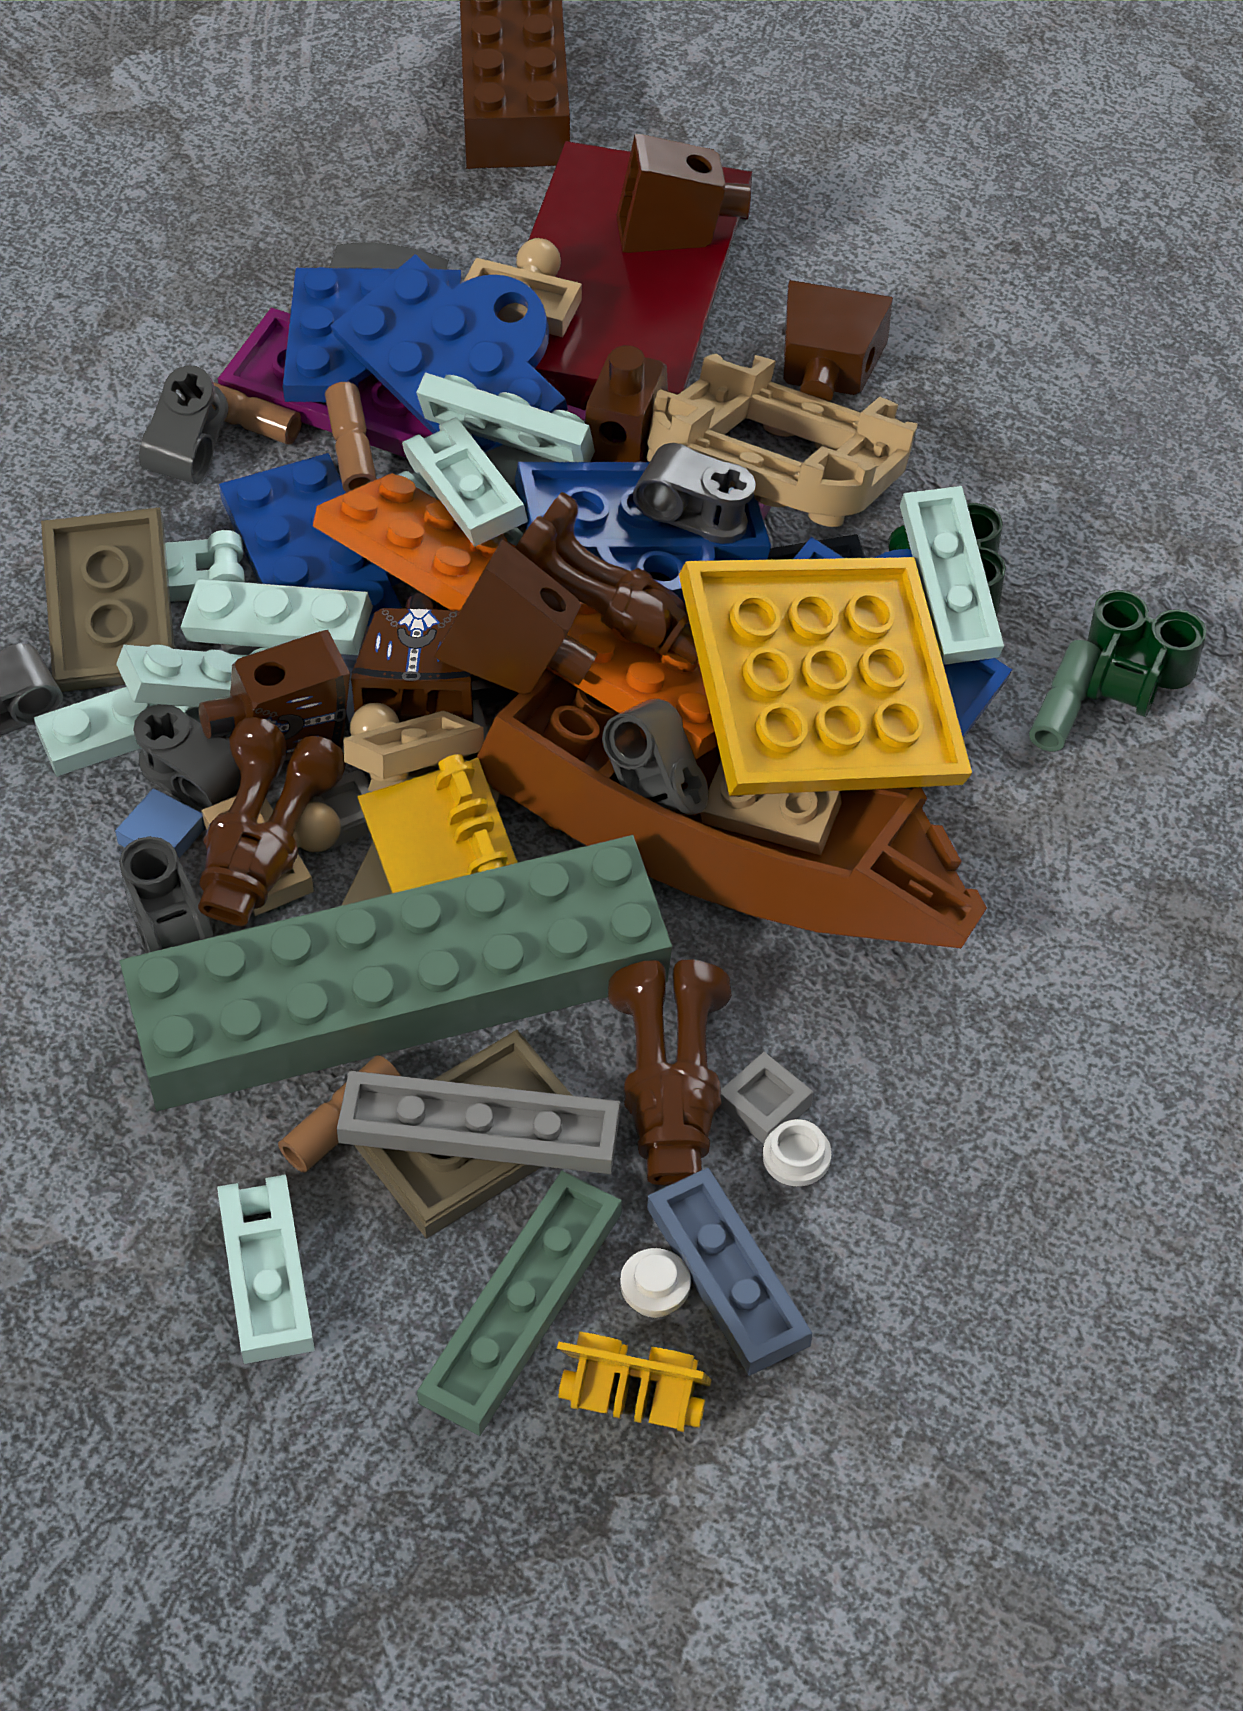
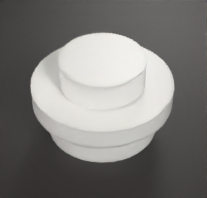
[763,1119,831,1186]
[620,1248,691,1318]

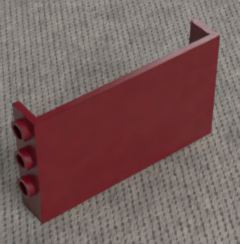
[528,141,752,411]

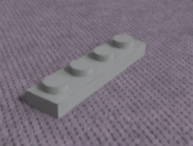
[337,1071,620,1174]

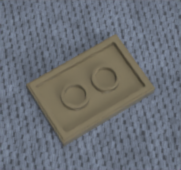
[41,507,175,692]
[354,1030,572,1239]

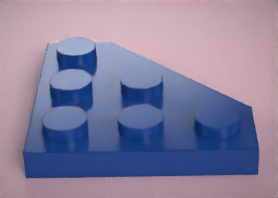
[283,267,462,402]

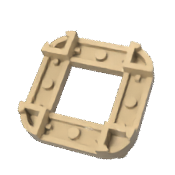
[647,354,917,527]

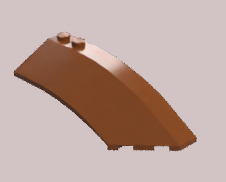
[476,669,987,949]

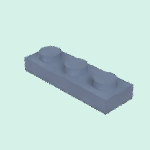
[647,1167,812,1376]

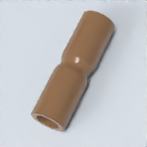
[211,382,302,445]
[325,382,377,492]
[278,1055,401,1173]

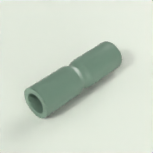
[1029,640,1102,752]

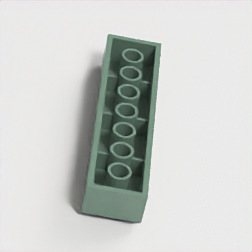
[119,835,672,1112]

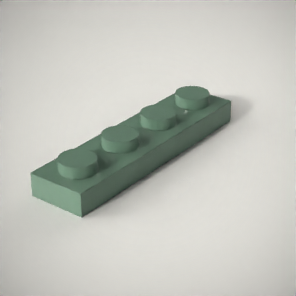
[417,1171,622,1436]

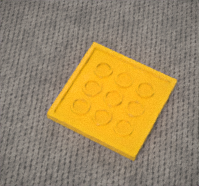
[679,557,972,796]

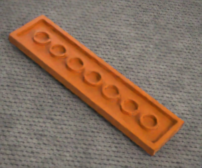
[313,473,718,759]

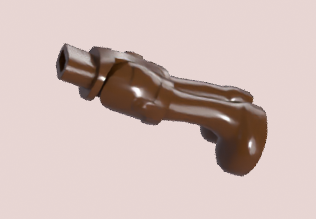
[515,492,698,665]
[198,717,346,926]
[608,959,732,1185]

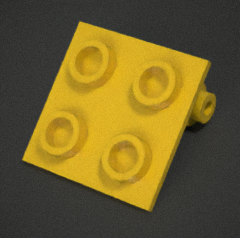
[357,754,518,893]
[557,1332,711,1432]

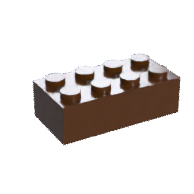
[460,0,570,169]

